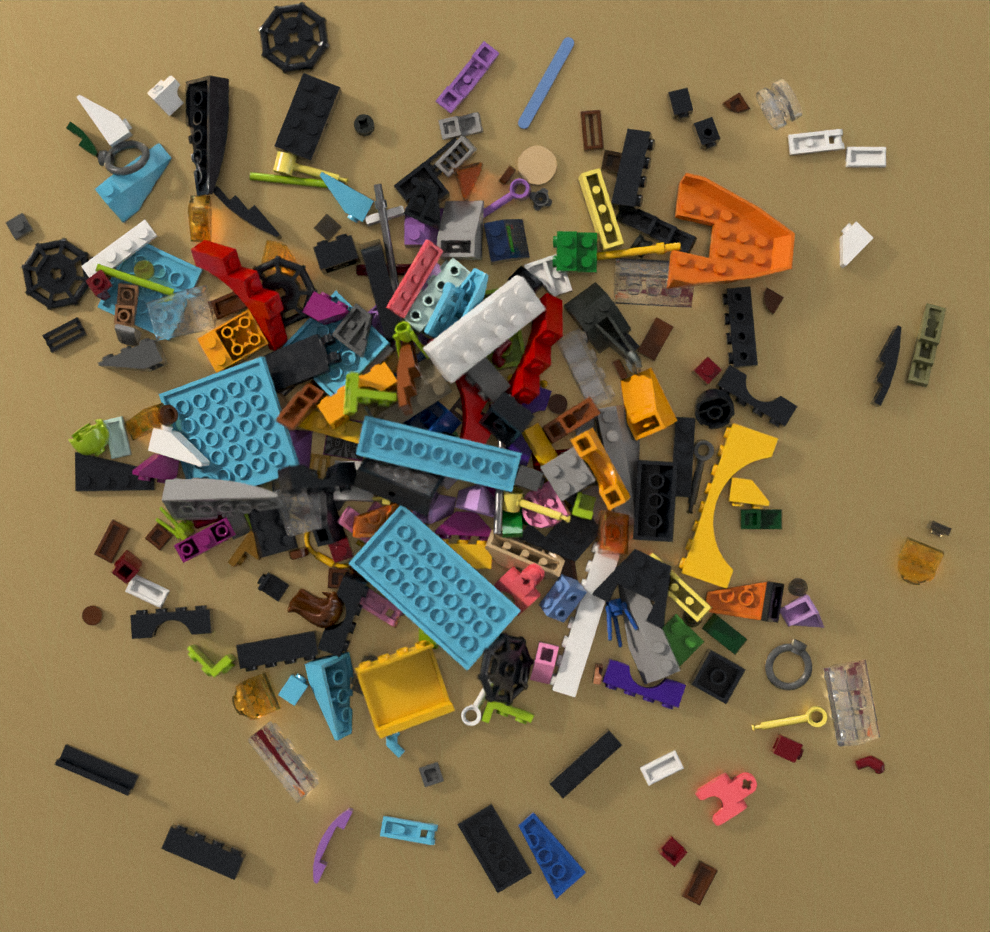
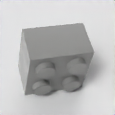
[540,447,597,501]

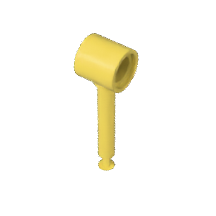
[273,152,348,184]
[503,486,571,523]
[752,706,827,732]

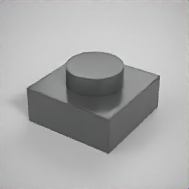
[6,213,34,240]
[419,761,444,787]

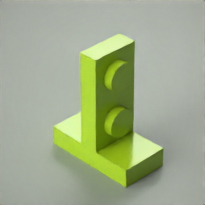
[343,372,397,415]
[481,691,534,724]

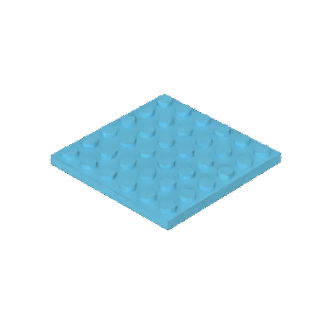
[159,356,300,486]

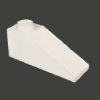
[77,95,133,147]
[148,424,210,467]

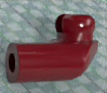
[491,339,512,368]
[855,755,885,774]

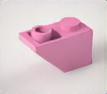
[530,641,559,684]

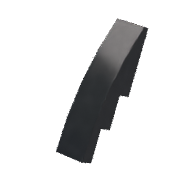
[213,185,282,240]
[616,209,697,254]
[871,325,901,407]

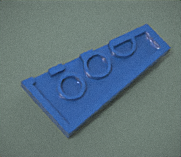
[519,812,586,899]

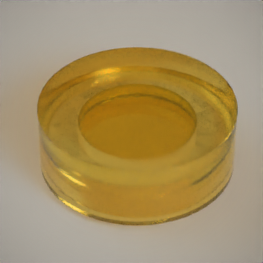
[134,260,155,280]

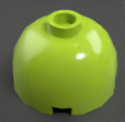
[69,419,110,456]

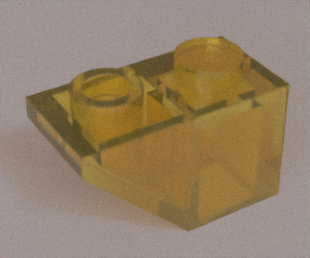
[188,195,212,242]
[261,240,298,276]
[125,403,164,440]

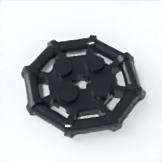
[258,2,330,74]
[21,238,89,311]
[252,256,318,329]
[477,632,534,706]

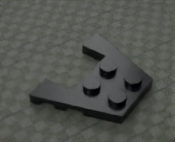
[518,493,601,562]
[592,549,672,629]

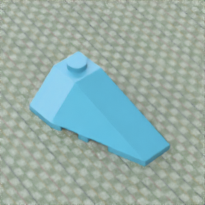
[95,143,172,223]
[449,268,489,327]
[305,652,353,741]

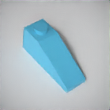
[320,172,374,223]

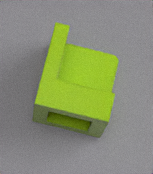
[571,491,596,520]

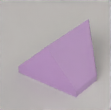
[455,484,495,517]
[780,594,825,628]

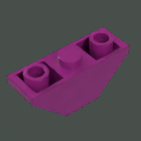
[435,511,492,541]
[174,517,236,563]

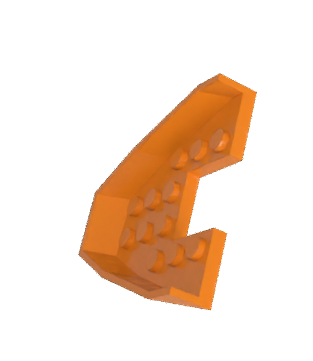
[667,173,795,289]

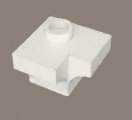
[147,75,183,116]

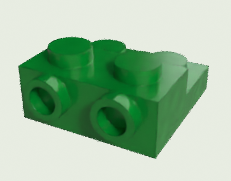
[553,231,598,273]

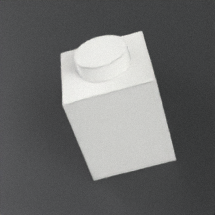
[840,221,873,268]

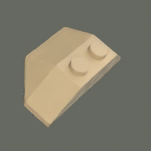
[485,529,565,579]

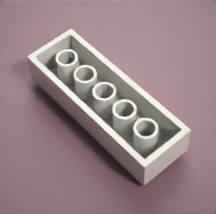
[423,275,546,383]

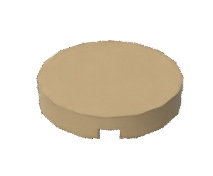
[518,146,557,186]

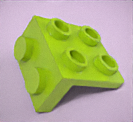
[187,644,236,677]

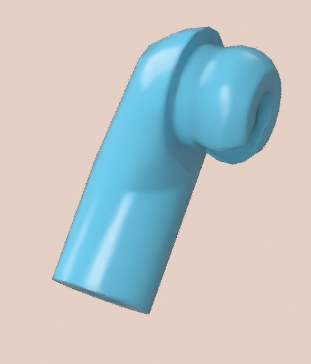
[386,732,405,758]

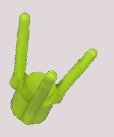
[393,321,430,360]
[156,507,194,541]

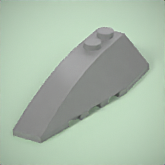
[594,405,640,528]
[162,478,283,520]
[616,567,681,684]

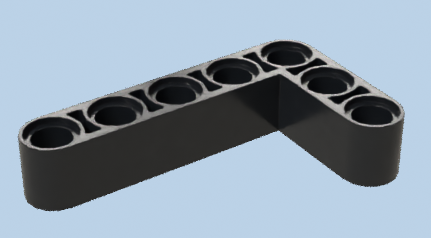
[361,239,402,342]

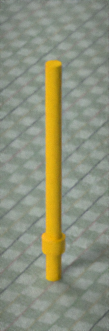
[597,242,681,260]

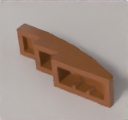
[397,340,421,416]
[276,379,327,431]
[542,397,601,444]

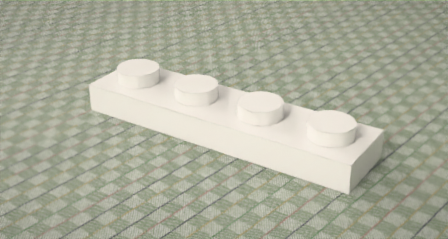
[81,220,158,278]

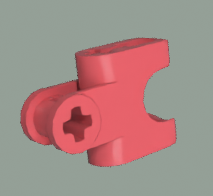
[493,563,545,616]
[695,772,757,826]

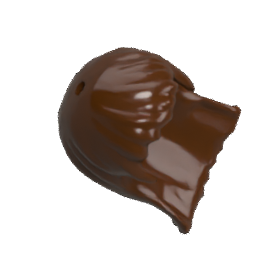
[287,589,344,628]

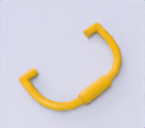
[304,521,365,569]

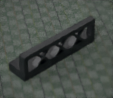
[55,744,140,796]

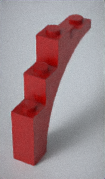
[191,240,288,351]
[489,293,563,409]
[424,339,491,444]

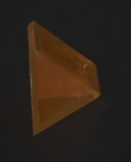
[453,162,483,201]

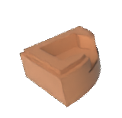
[592,663,603,685]

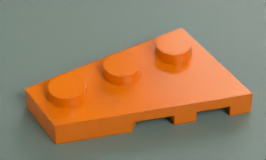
[353,503,413,538]
[705,582,767,621]

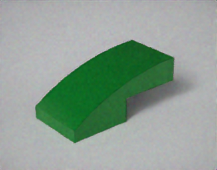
[502,507,523,538]

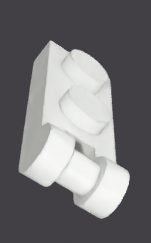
[788,129,845,156]

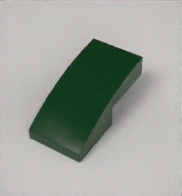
[66,122,99,158]
[741,509,782,529]
[702,613,747,655]

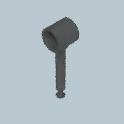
[687,439,714,514]

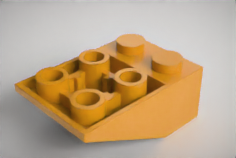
[197,309,269,373]
[621,367,677,440]

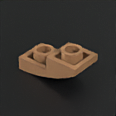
[114,283,139,326]

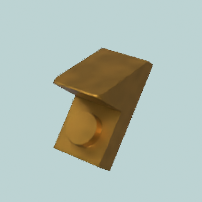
[227,530,261,567]

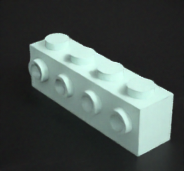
[401,258,471,335]

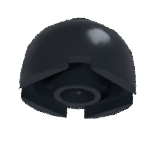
[695,389,735,429]

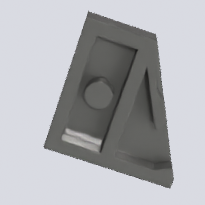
[332,303,373,358]

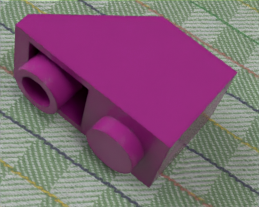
[302,291,349,325]
[132,454,180,483]

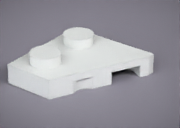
[524,254,572,297]

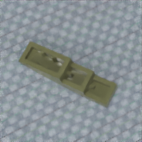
[907,303,946,387]

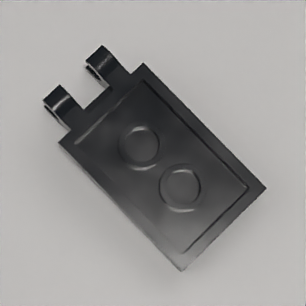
[264,333,342,393]

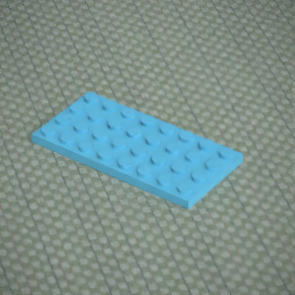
[349,505,521,671]

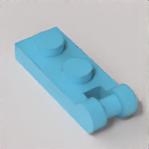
[424,282,465,338]
[380,815,438,845]

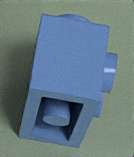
[539,574,587,623]

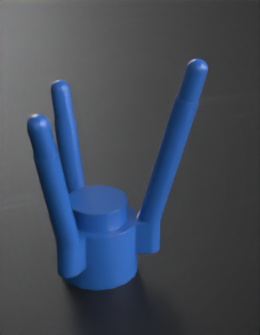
[605,599,638,647]

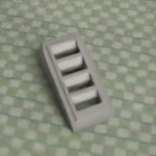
[435,135,477,178]
[114,324,141,347]

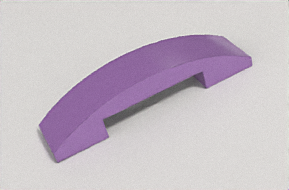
[435,41,499,114]
[313,807,354,884]

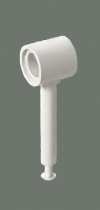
[461,681,493,726]

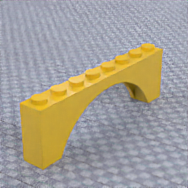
[678,423,778,589]

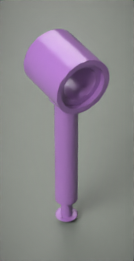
[483,178,531,218]

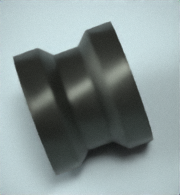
[354,114,374,136]
[630,234,653,259]

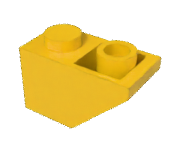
[727,478,769,510]

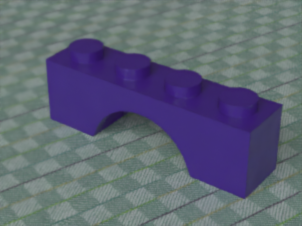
[506,387,552,467]
[602,658,686,710]

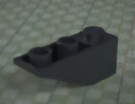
[310,492,346,547]

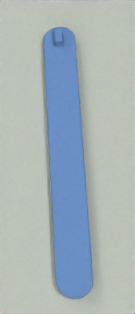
[518,37,574,129]

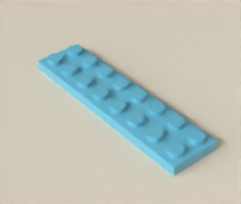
[356,415,521,492]

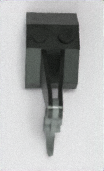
[564,282,643,375]

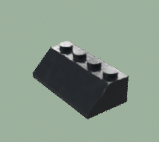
[633,460,678,542]

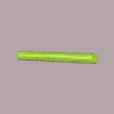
[250,172,328,188]
[95,264,174,297]

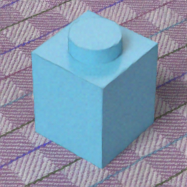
[278,673,309,706]

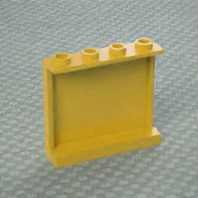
[355,640,455,739]

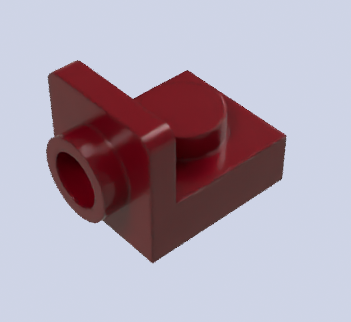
[86,270,112,301]

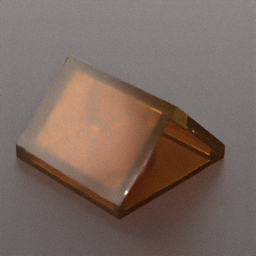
[597,510,629,555]

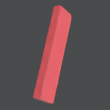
[386,240,443,318]

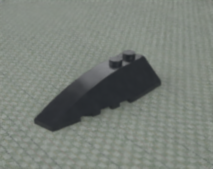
[186,75,229,196]

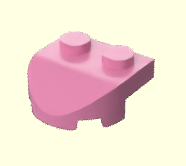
[522,481,571,528]

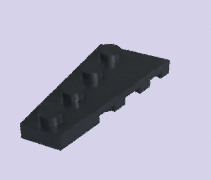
[75,452,156,491]

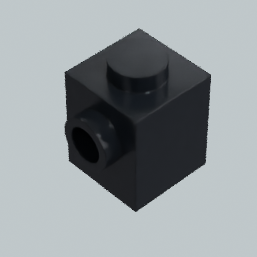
[692,117,720,150]

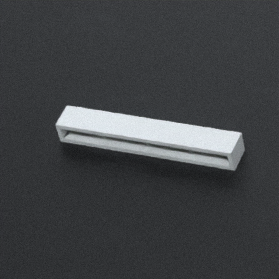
[549,538,623,697]

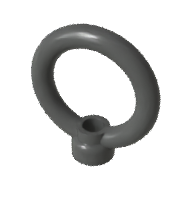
[98,140,150,175]
[765,639,812,691]

